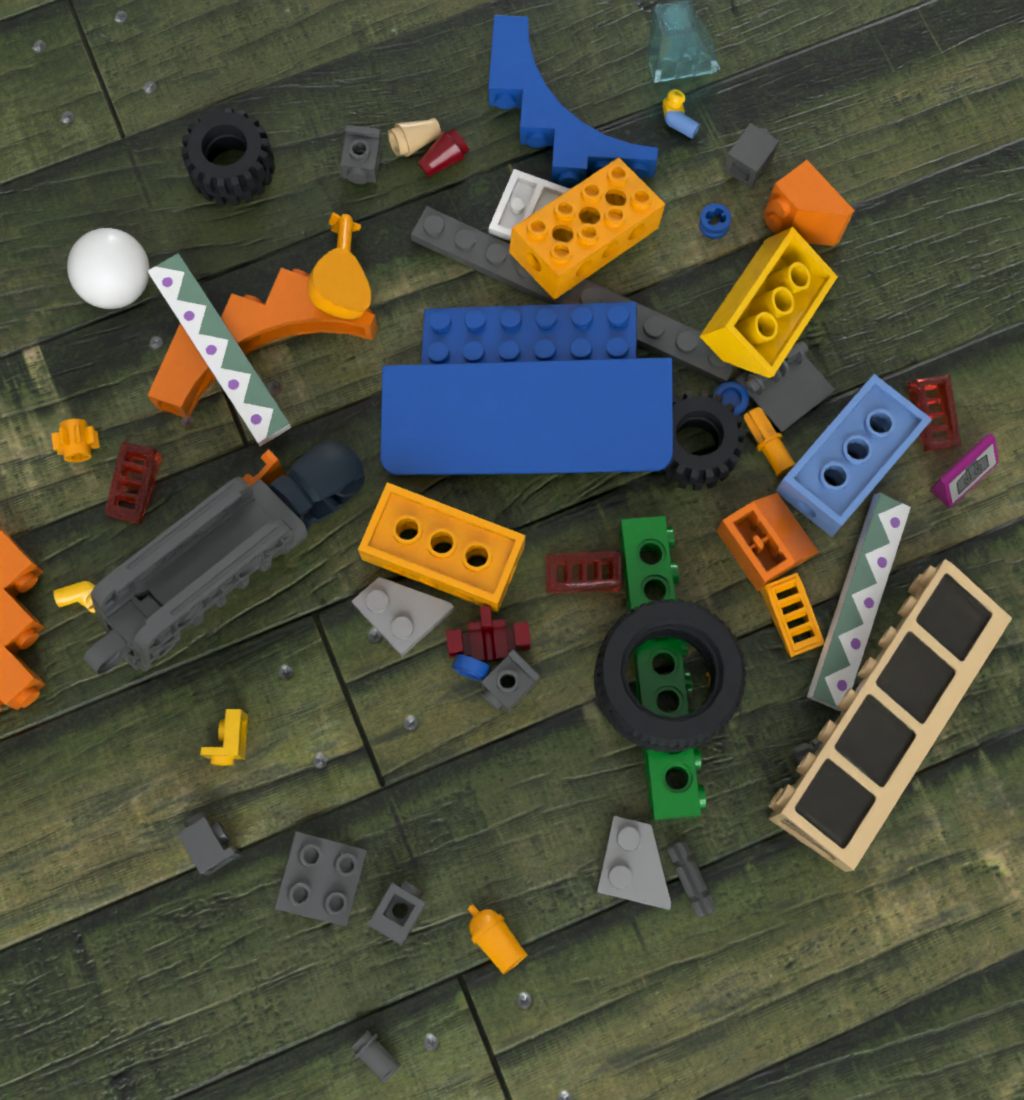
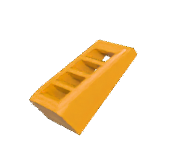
[760,573,825,658]

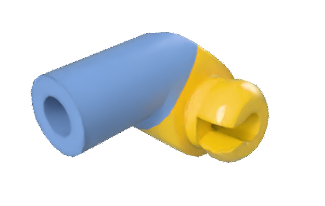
[662,89,701,139]

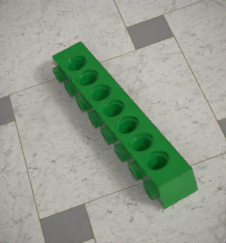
[619,516,706,822]

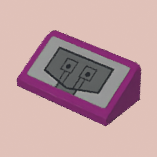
[930,434,999,508]

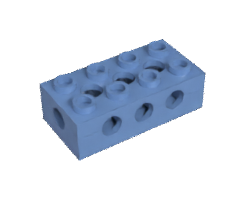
[775,374,932,537]

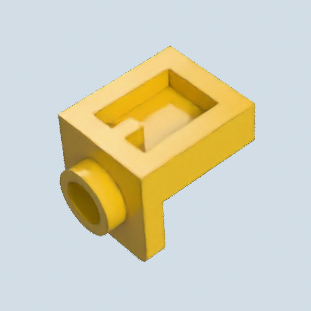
[200,709,248,766]

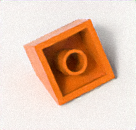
[763,160,855,246]

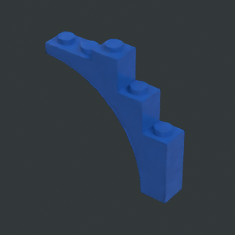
[489,15,658,187]

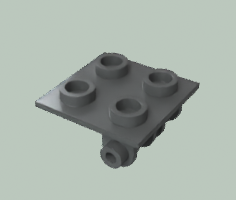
[735,340,836,433]
[273,831,367,927]

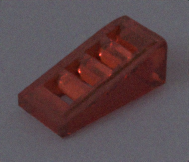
[908,375,961,451]
[104,441,162,525]
[545,551,621,593]

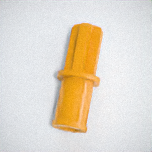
[743,407,796,477]

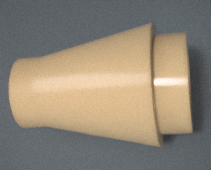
[388,118,442,157]

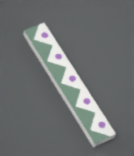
[148,253,291,447]
[807,493,911,711]

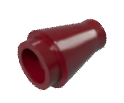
[417,128,469,178]

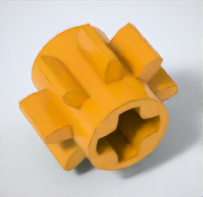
[51,419,100,462]

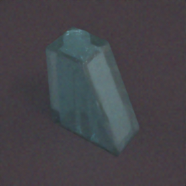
[647,0,720,83]

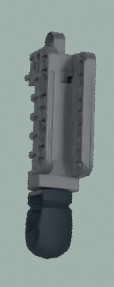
[83,441,365,675]

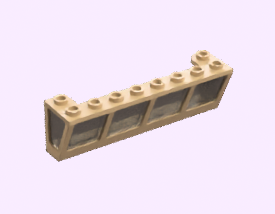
[768,559,1012,872]

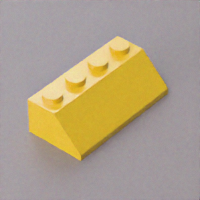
[699,227,838,378]

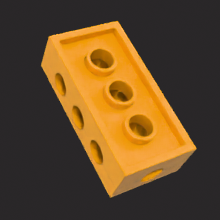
[509,157,665,300]
[358,482,526,613]

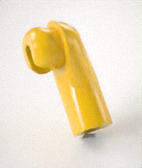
[53,581,96,613]

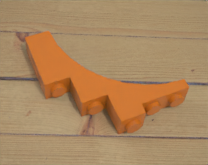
[147,268,378,419]
[0,527,45,712]

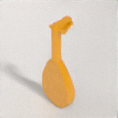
[307,212,371,320]

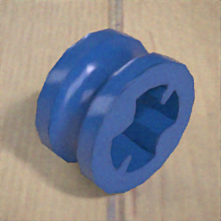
[699,203,732,239]

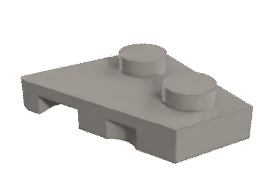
[351,577,455,657]
[596,816,671,910]

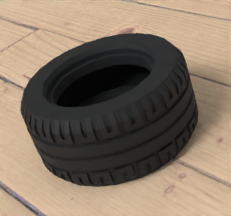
[594,599,746,753]

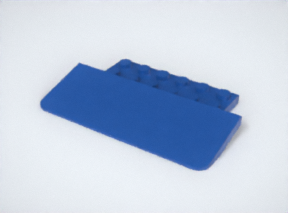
[380,302,673,476]

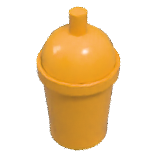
[468,904,528,975]

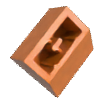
[716,493,819,592]

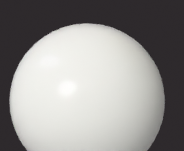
[67,228,150,309]

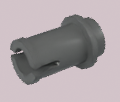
[350,1030,401,1083]

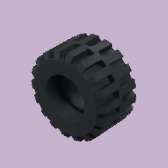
[181,108,275,206]
[658,391,745,491]

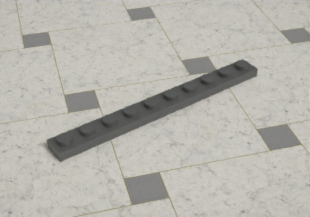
[411,206,735,384]

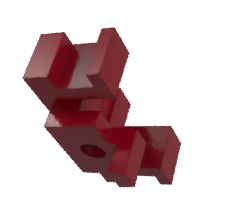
[446,605,531,662]

